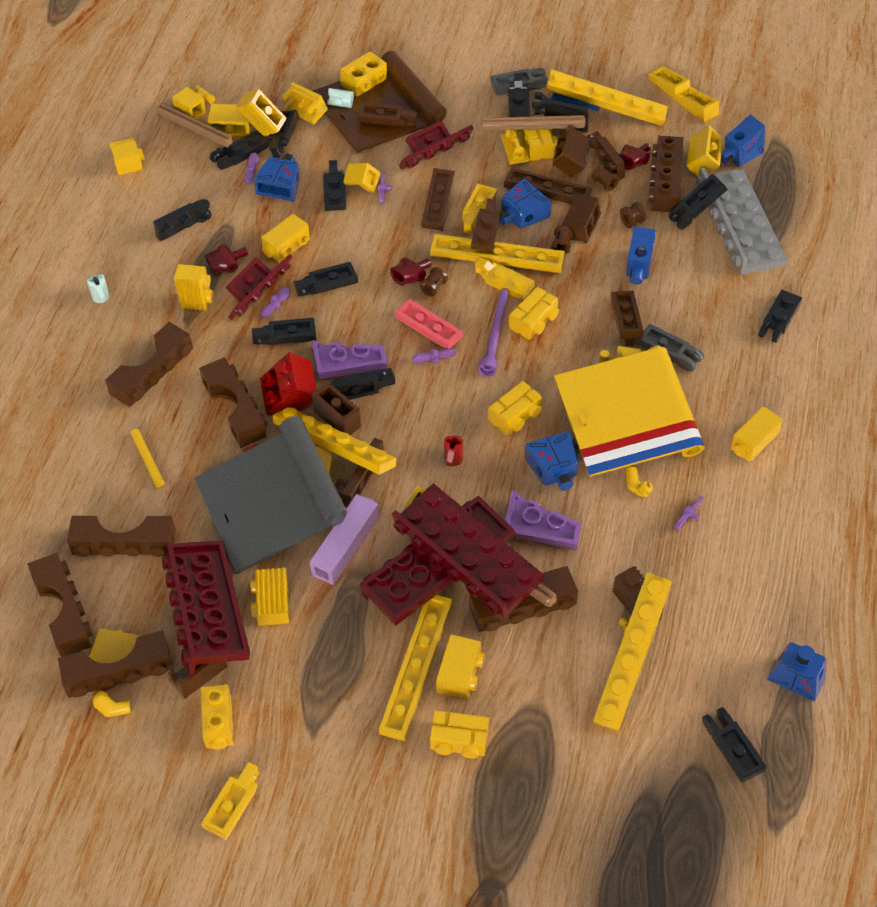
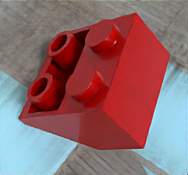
[260,352,317,416]

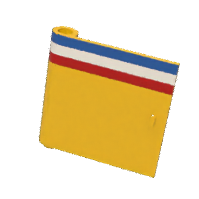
[554,346,705,477]

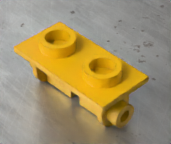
[500,130,530,165]

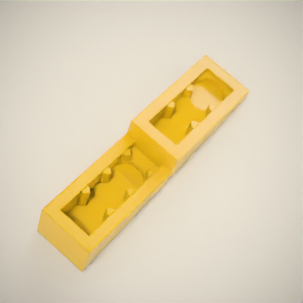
[647,66,719,123]

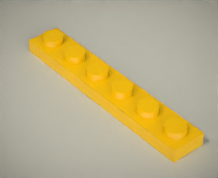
[546,69,668,126]
[430,234,565,273]
[273,408,396,475]
[593,572,672,732]
[379,595,452,741]

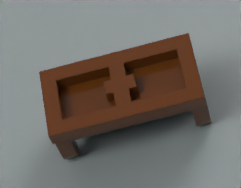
[562,195,601,243]
[168,662,228,699]

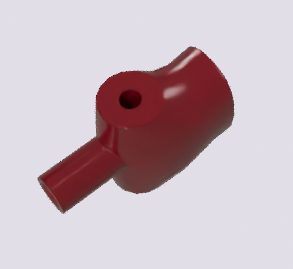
[619,143,651,170]
[205,244,248,275]
[390,257,431,286]

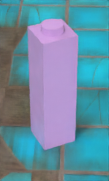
[310,494,379,585]

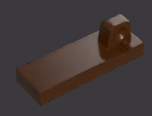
[421,168,455,231]
[611,291,644,346]
[334,438,384,508]

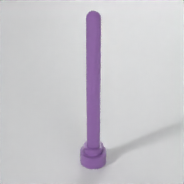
[478,289,509,376]

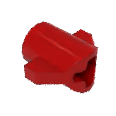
[444,435,463,466]

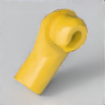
[625,466,653,497]
[92,691,132,717]

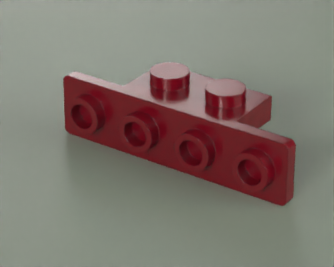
[399,120,474,169]
[226,254,293,320]

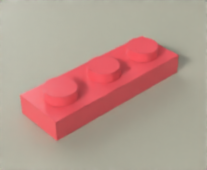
[395,299,463,349]

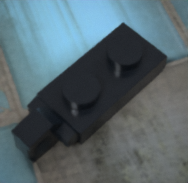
[508,73,530,117]
[267,110,299,158]
[323,160,346,211]
[294,262,358,297]
[252,318,316,345]
[330,368,395,400]

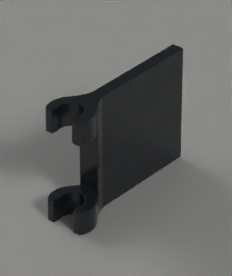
[532,92,589,132]

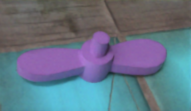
[244,153,259,183]
[378,173,392,204]
[261,288,290,318]
[412,349,456,364]
[675,496,704,530]

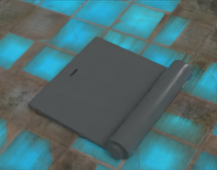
[195,416,347,574]

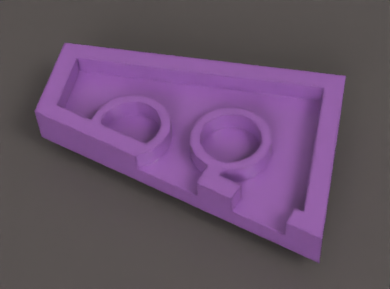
[312,340,388,379]
[505,490,581,550]

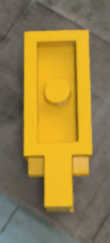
[462,184,498,235]
[475,257,535,301]
[201,762,260,840]

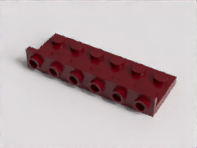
[392,483,545,618]
[359,495,515,626]
[162,540,250,675]

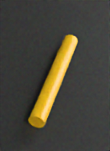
[130,429,165,488]

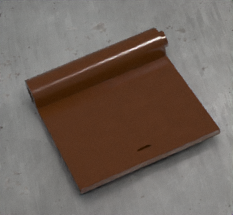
[313,51,447,153]

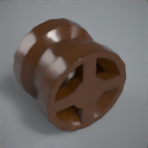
[620,202,646,228]

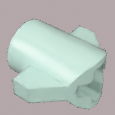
[327,88,354,108]
[87,274,110,303]

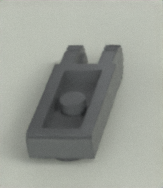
[490,68,548,95]
[637,324,704,372]

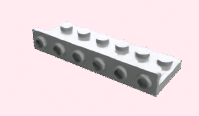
[696,167,788,275]

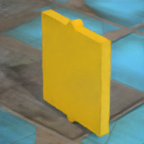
[89,628,140,663]

